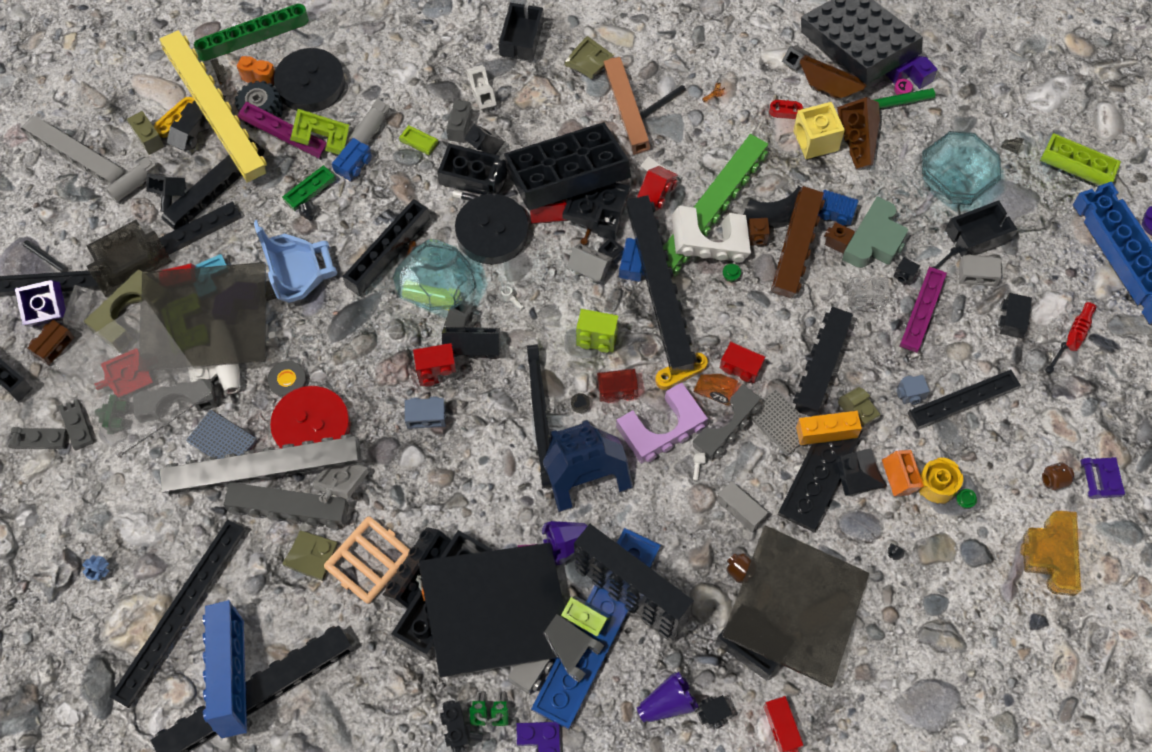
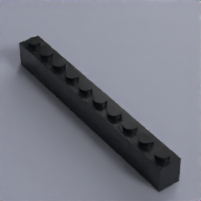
[627,195,697,375]
[150,625,354,752]

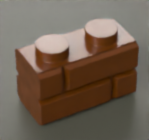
[27,320,75,366]

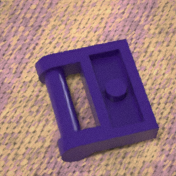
[1080,457,1125,499]

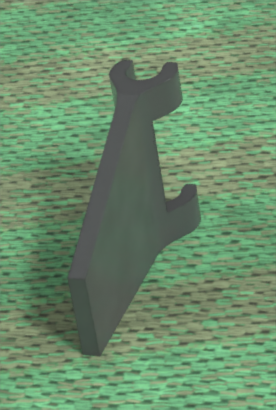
[545,614,604,682]

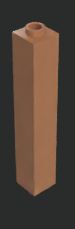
[604,57,650,155]

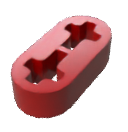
[769,100,803,119]

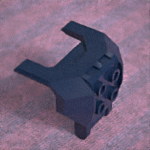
[543,420,633,512]

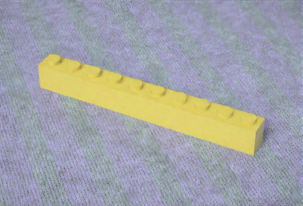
[160,30,267,183]

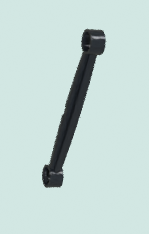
[527,344,552,489]

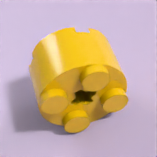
[918,457,963,504]

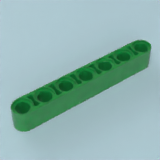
[193,3,309,61]

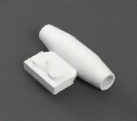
[185,320,240,394]

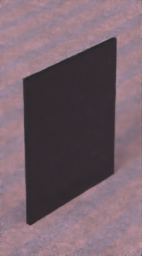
[418,542,567,678]

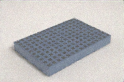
[186,410,257,459]

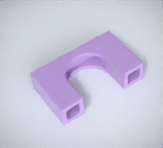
[616,383,708,464]

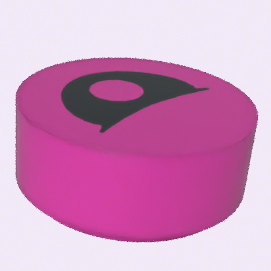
[894,79,913,95]

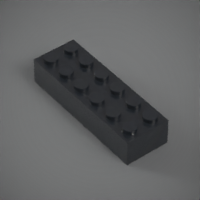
[391,530,493,661]

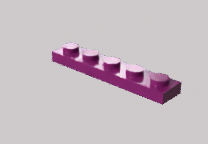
[238,101,327,158]
[899,266,947,353]

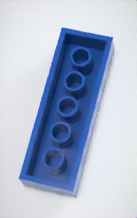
[202,600,247,739]

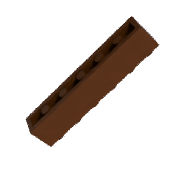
[770,186,825,298]

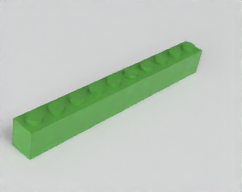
[663,134,769,279]

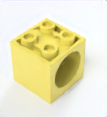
[793,102,845,159]

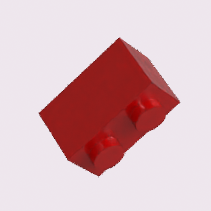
[719,341,765,383]

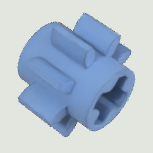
[82,555,109,581]

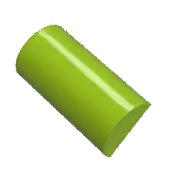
[1040,133,1121,186]

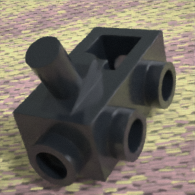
[440,700,483,752]

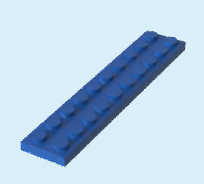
[531,528,661,730]

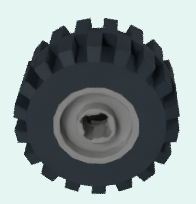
[235,81,283,129]

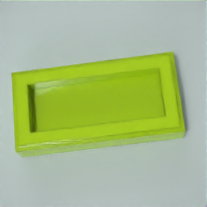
[399,125,439,155]

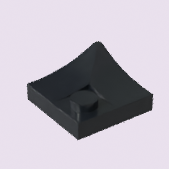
[836,448,886,495]

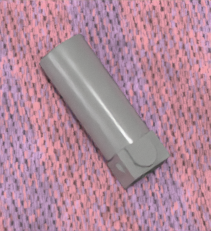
[349,99,390,145]
[105,157,160,203]

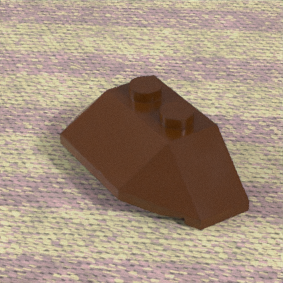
[800,55,868,98]

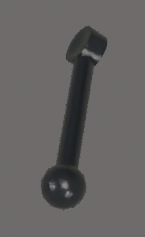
[932,247,958,269]
[1045,342,1068,374]

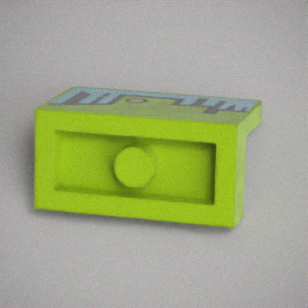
[561,596,611,636]

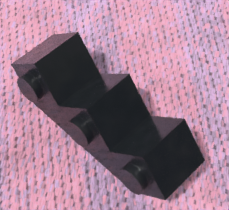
[167,95,226,151]

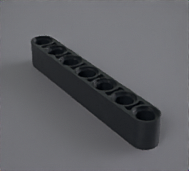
[161,138,265,230]

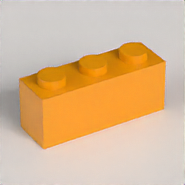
[796,411,862,445]

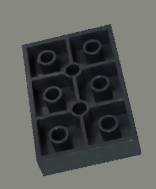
[801,0,923,85]
[504,122,631,211]
[574,524,694,641]

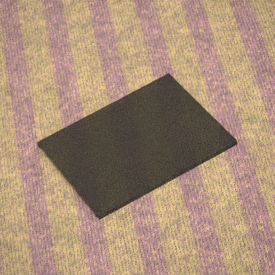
[139,262,266,372]
[722,525,869,688]

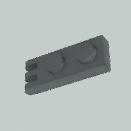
[59,398,94,451]

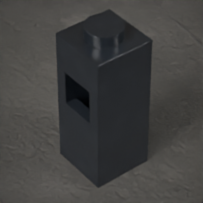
[464,124,505,155]

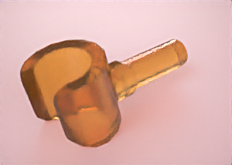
[702,83,725,102]

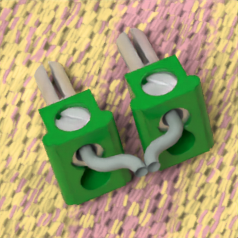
[469,691,509,726]

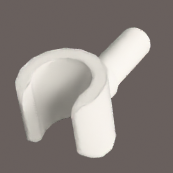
[501,287,524,310]
[693,453,705,481]

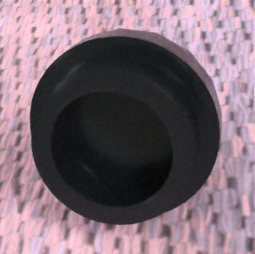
[299,201,317,221]

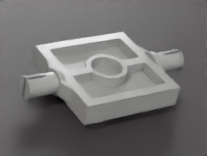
[313,463,368,503]

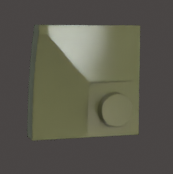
[564,36,614,80]
[282,530,338,581]

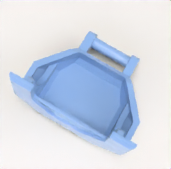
[254,220,337,303]

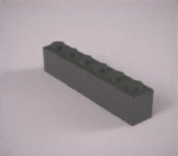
[223,482,349,529]

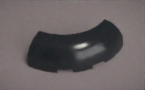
[743,185,802,229]

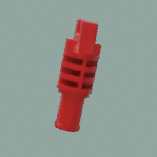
[1066,302,1097,351]

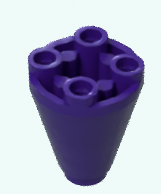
[636,672,699,723]

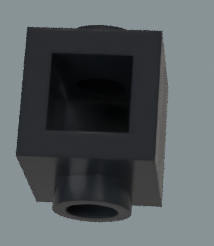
[697,695,732,730]

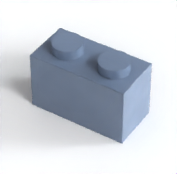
[405,396,446,429]

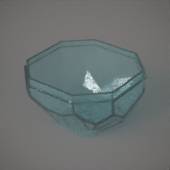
[921,131,1001,205]
[393,239,477,311]

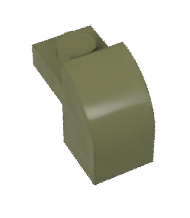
[838,387,881,427]

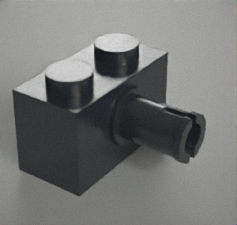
[146,173,186,212]

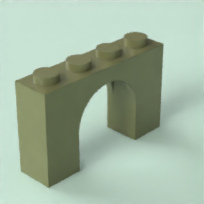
[84,269,174,353]

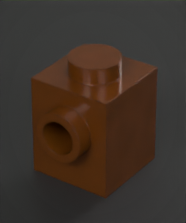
[748,218,769,246]
[824,222,855,254]

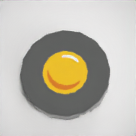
[267,361,307,398]

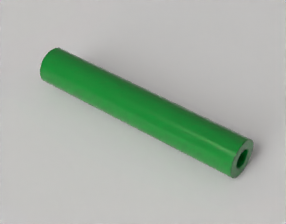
[874,88,935,109]

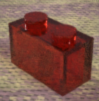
[597,369,638,403]

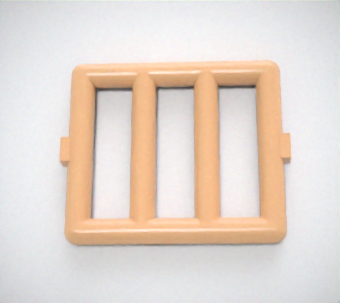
[324,516,410,604]

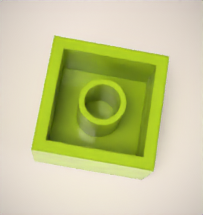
[576,309,619,353]

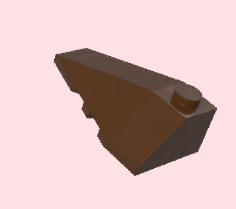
[837,97,880,170]

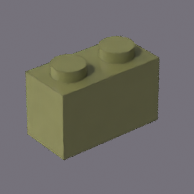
[127,111,165,155]

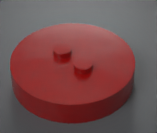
[270,386,351,449]

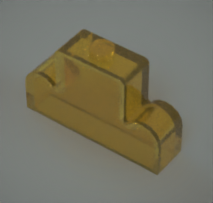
[1020,511,1081,596]

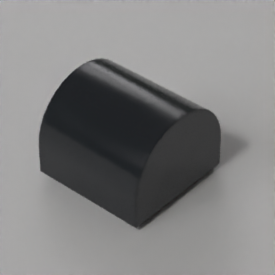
[598,237,624,263]

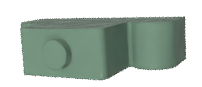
[842,196,908,268]

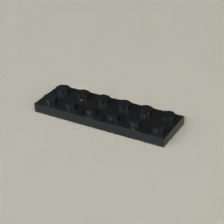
[777,430,863,532]

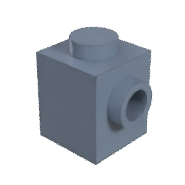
[897,375,930,405]

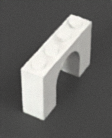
[672,206,751,263]

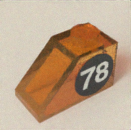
[693,374,738,406]

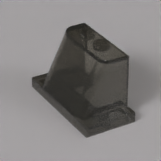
[86,220,172,297]

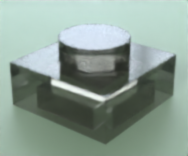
[210,59,227,84]

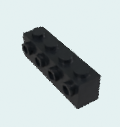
[383,527,451,609]

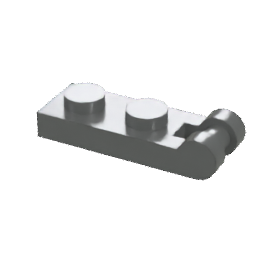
[8,427,68,449]

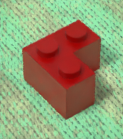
[637,166,678,211]
[413,343,456,387]

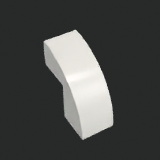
[466,65,496,109]

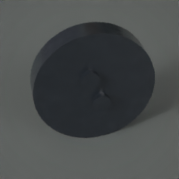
[274,48,345,113]
[455,194,528,265]

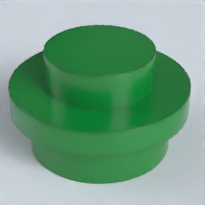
[722,264,741,282]
[956,489,977,509]

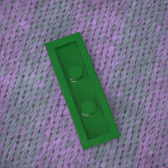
[282,165,336,211]

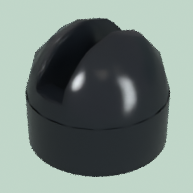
[887,543,906,560]

